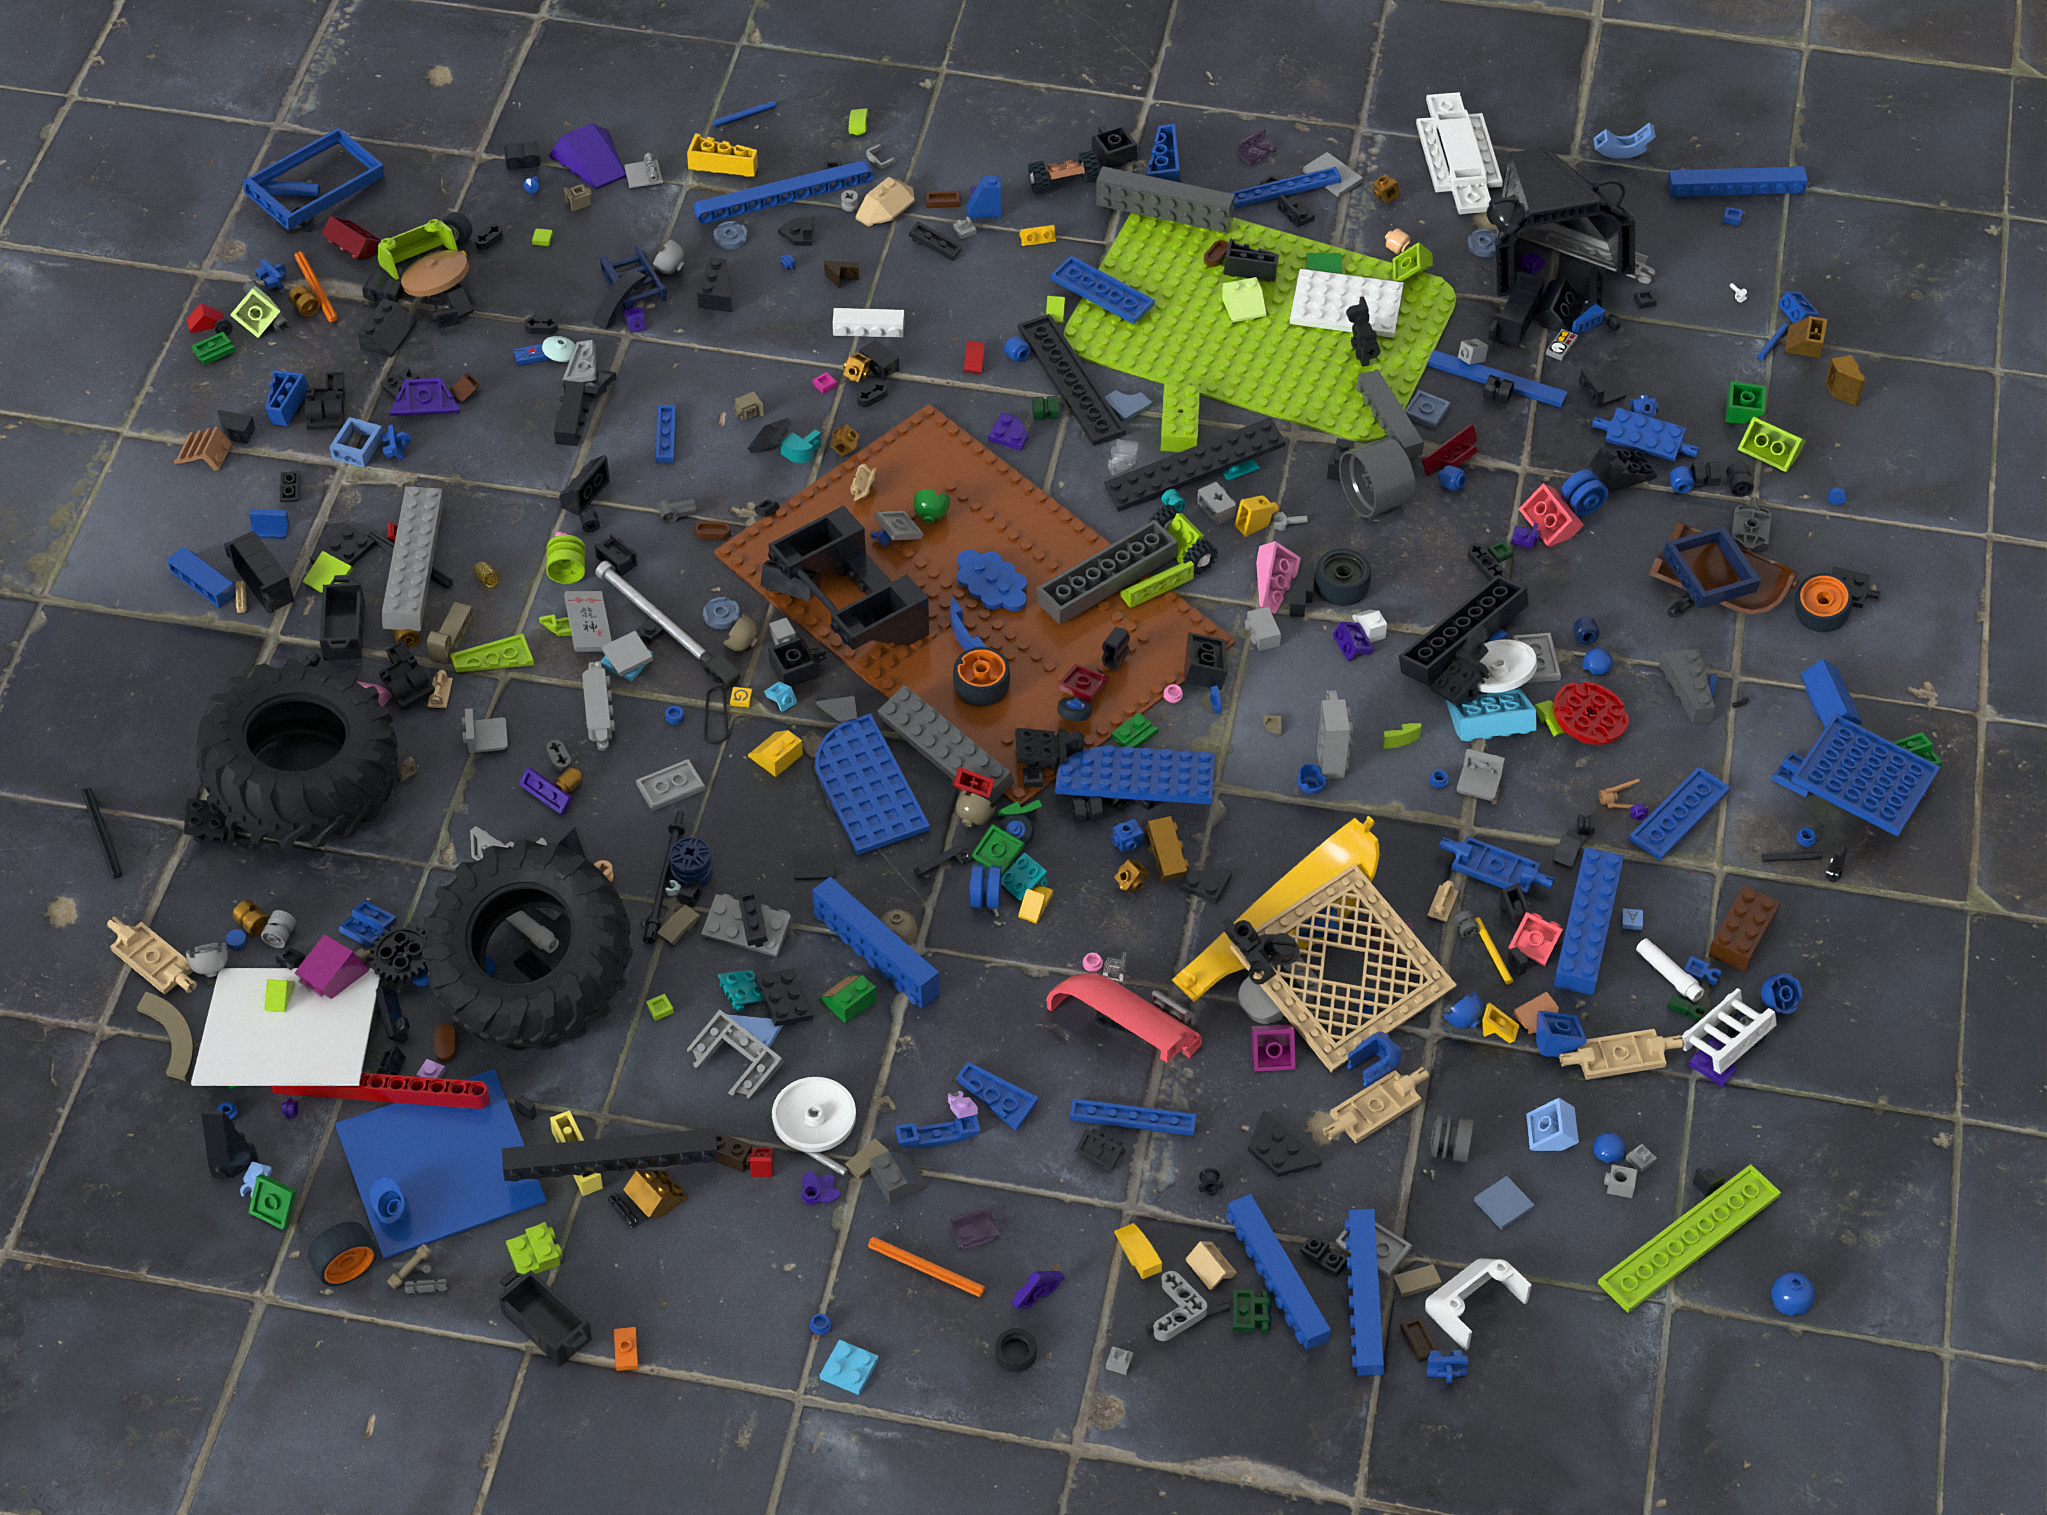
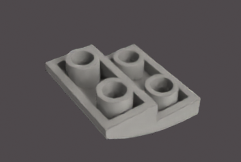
[1151,991,1196,1027]

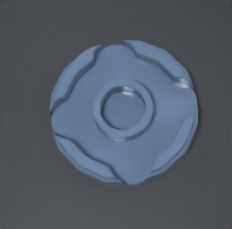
[714,221,748,249]
[1467,229,1496,257]
[703,597,740,629]

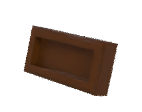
[926,191,960,208]

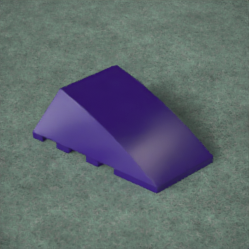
[549,123,626,189]

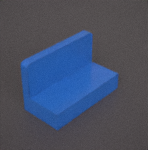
[249,509,290,539]

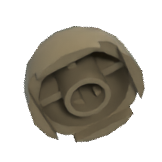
[723,613,759,651]
[956,791,996,827]
[880,909,917,946]

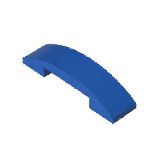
[950,597,986,650]
[894,1115,981,1148]

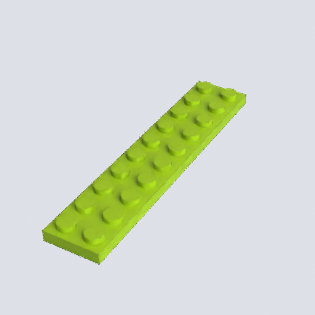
[1598,1164,1781,1313]

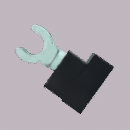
[666,880,702,908]

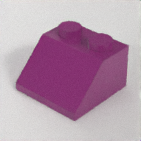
[1250,1024,1296,1072]

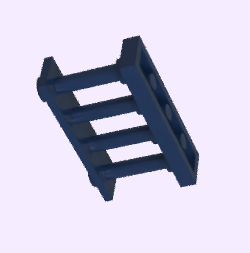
[599,245,667,310]

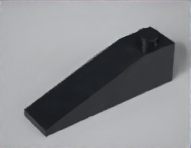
[201,1110,258,1179]

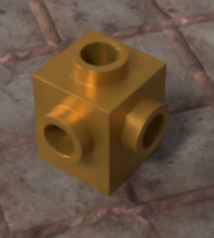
[1372,174,1401,204]
[843,352,872,382]
[829,424,859,457]
[1114,859,1150,892]

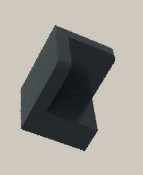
[1693,1168,1726,1197]

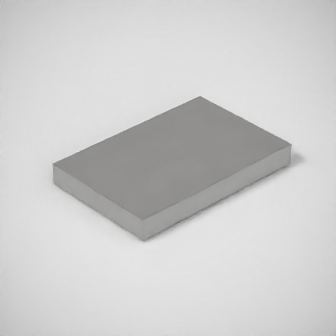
[1303,152,1363,198]
[1513,633,1561,683]
[636,759,705,812]
[1335,1222,1412,1278]

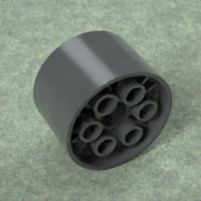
[1339,437,1415,518]

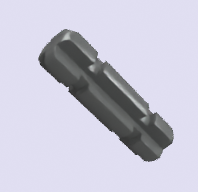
[405,1278,448,1293]

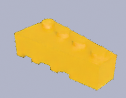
[687,133,758,177]

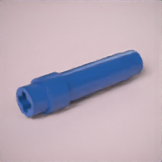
[260,180,320,198]

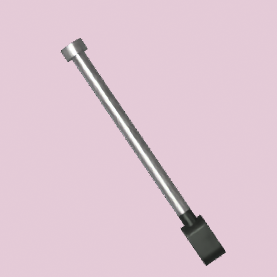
[595,561,741,689]

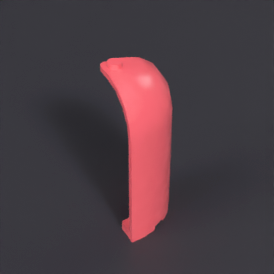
[1046,973,1202,1063]

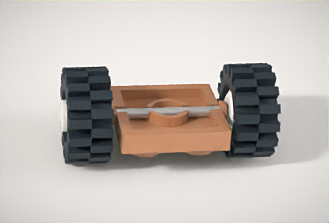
[1028,150,1100,194]

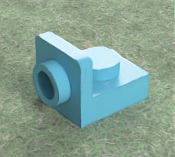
[764,681,797,712]

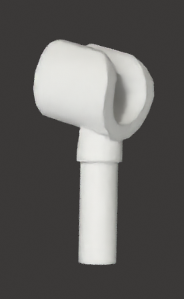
[1730,283,1747,302]

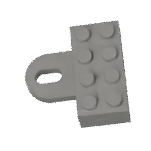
[1317,690,1353,779]

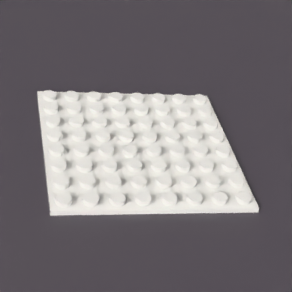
[191,968,380,1086]

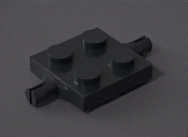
[1832,567,1880,608]

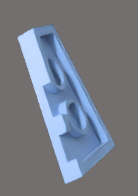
[726,1014,783,1048]

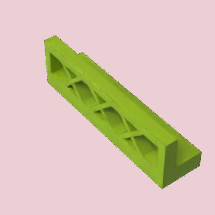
[1120,561,1194,608]

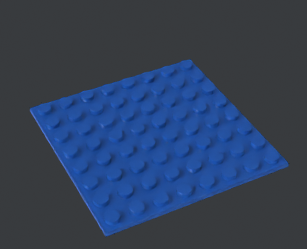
[335,1069,547,1260]

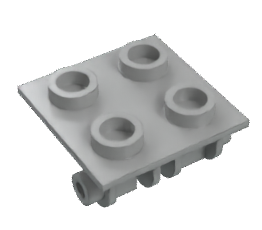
[624,153,663,188]

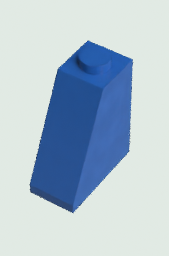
[967,176,1001,219]

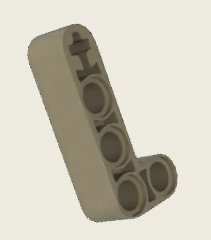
[427,602,475,664]

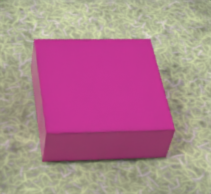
[813,372,838,394]

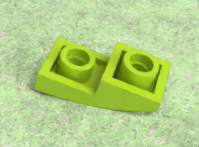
[849,108,869,135]
[1534,700,1565,737]
[1382,723,1421,749]

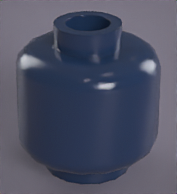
[1573,617,1600,645]

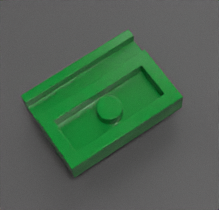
[191,332,236,366]
[1111,712,1158,748]

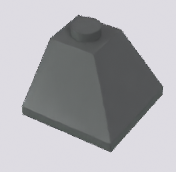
[814,692,857,723]

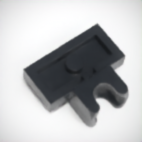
[380,367,420,399]

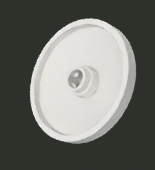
[1477,640,1537,693]
[772,1077,856,1152]

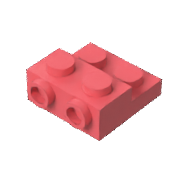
[1508,912,1563,966]

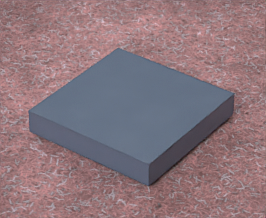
[1404,390,1451,429]
[1474,1176,1535,1230]

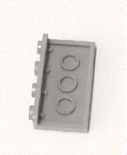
[701,894,793,958]

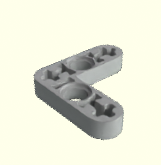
[1153,1271,1207,1341]

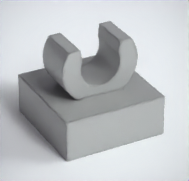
[953,217,977,240]
[1626,1144,1657,1173]
[1106,1346,1133,1375]

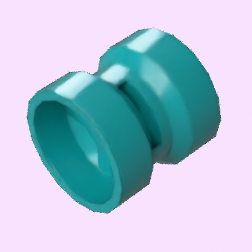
[1161,489,1186,512]

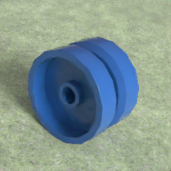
[1560,469,1608,516]
[969,864,1001,910]

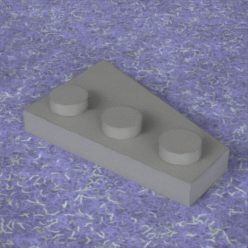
[563,340,597,382]

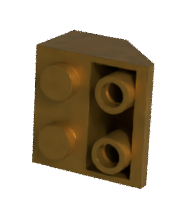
[1785,316,1827,359]
[1825,355,1865,406]
[623,1169,688,1218]

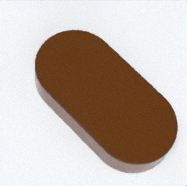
[1204,240,1229,267]
[694,521,731,540]
[434,1024,456,1062]

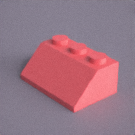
[1519,483,1584,547]

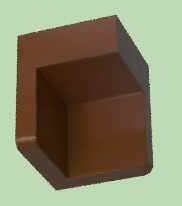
[449,372,480,402]

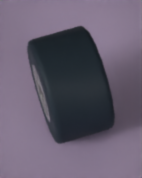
[442,212,473,246]

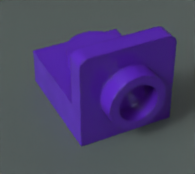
[1518,252,1546,274]
[624,307,647,333]
[1511,523,1540,548]

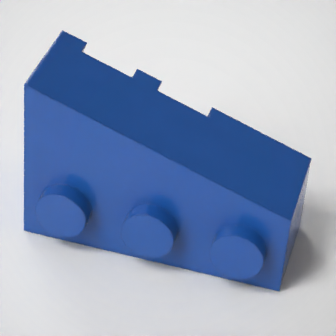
[265,370,310,426]

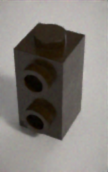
[714,1131,752,1172]

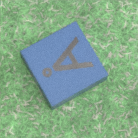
[1622,908,1643,930]

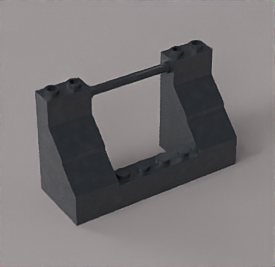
[768,505,929,650]

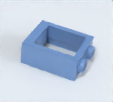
[330,417,383,468]

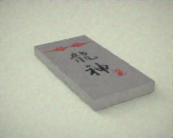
[564,591,612,652]

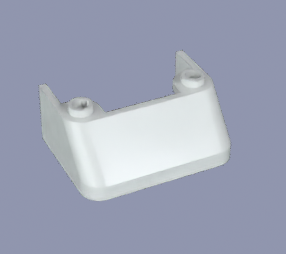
[1425,1258,1531,1351]

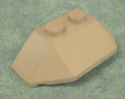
[856,177,915,227]

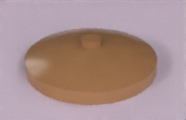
[401,250,469,297]

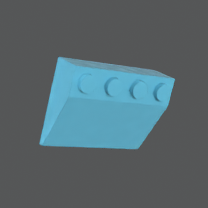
[1446,688,1536,742]

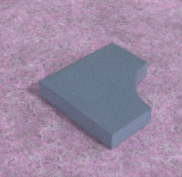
[1105,390,1153,423]

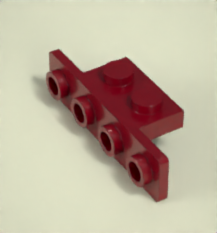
[1422,424,1478,475]

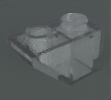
[1108,439,1138,478]

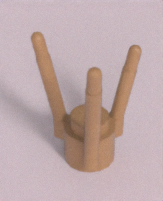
[1599,779,1648,809]

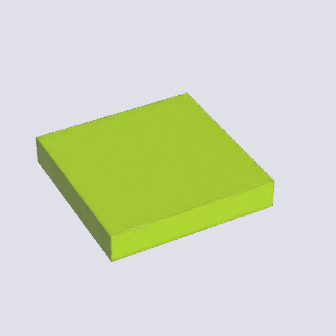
[303,551,354,593]

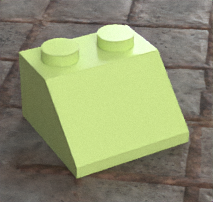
[1222,277,1266,322]
[231,286,280,338]

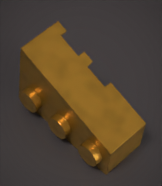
[1144,816,1189,882]

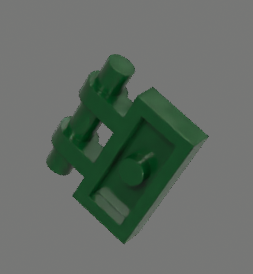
[1233,1289,1272,1333]

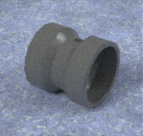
[1454,910,1480,939]

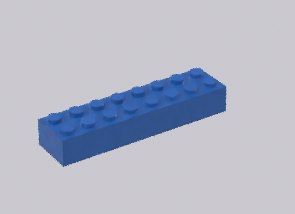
[1553,847,1624,995]
[812,877,940,1009]

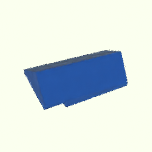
[1801,659,1862,729]

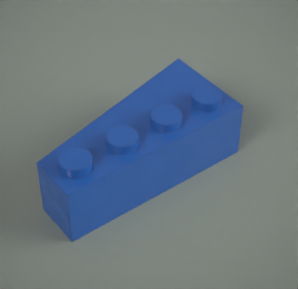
[1146,124,1181,183]

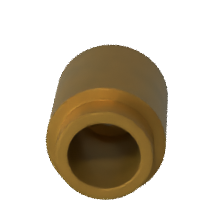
[554,768,583,794]

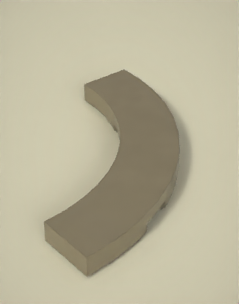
[137,992,194,1081]

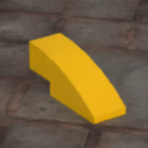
[1114,1223,1162,1279]

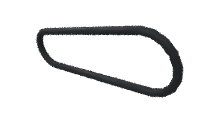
[704,687,729,744]

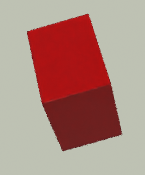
[187,303,223,334]
[953,767,995,799]
[750,1148,774,1177]

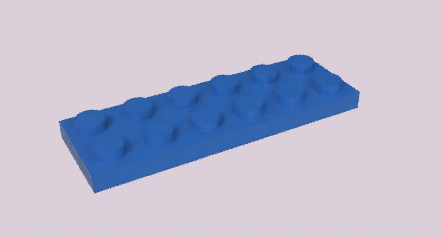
[1050,255,1155,324]
[1629,766,1730,861]

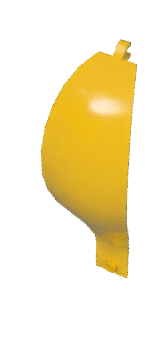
[1171,816,1380,1002]

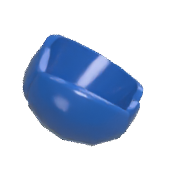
[1582,648,1613,675]
[1297,764,1326,795]
[1593,1132,1626,1164]

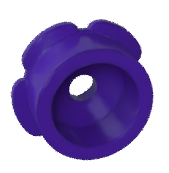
[1630,803,1649,821]
[282,1098,299,1119]

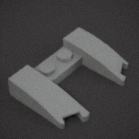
[687,1010,784,1099]

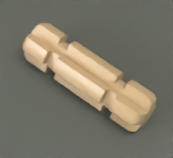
[235,581,247,613]

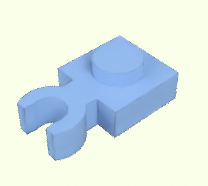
[240,1162,273,1199]

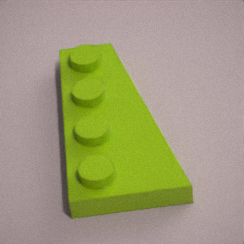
[450,633,534,672]

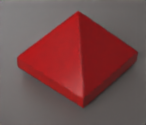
[388,522,398,542]

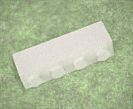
[833,308,905,337]

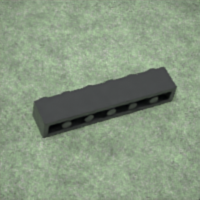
[1356,369,1424,458]

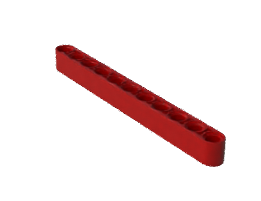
[270,1073,490,1109]

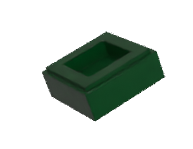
[1488,541,1514,563]

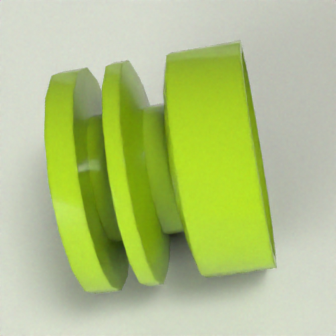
[546,535,586,584]

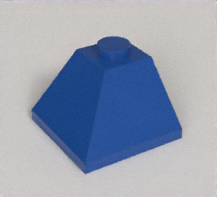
[1536,1011,1587,1057]

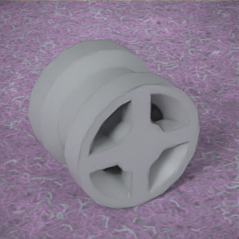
[841,190,858,212]

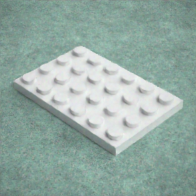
[1290,269,1403,338]

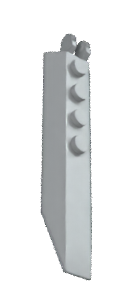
[1517,223,1656,284]

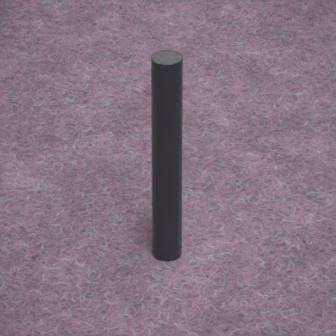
[1762,852,1822,862]

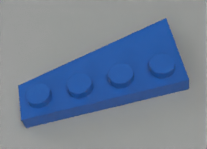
[957,1061,1038,1132]

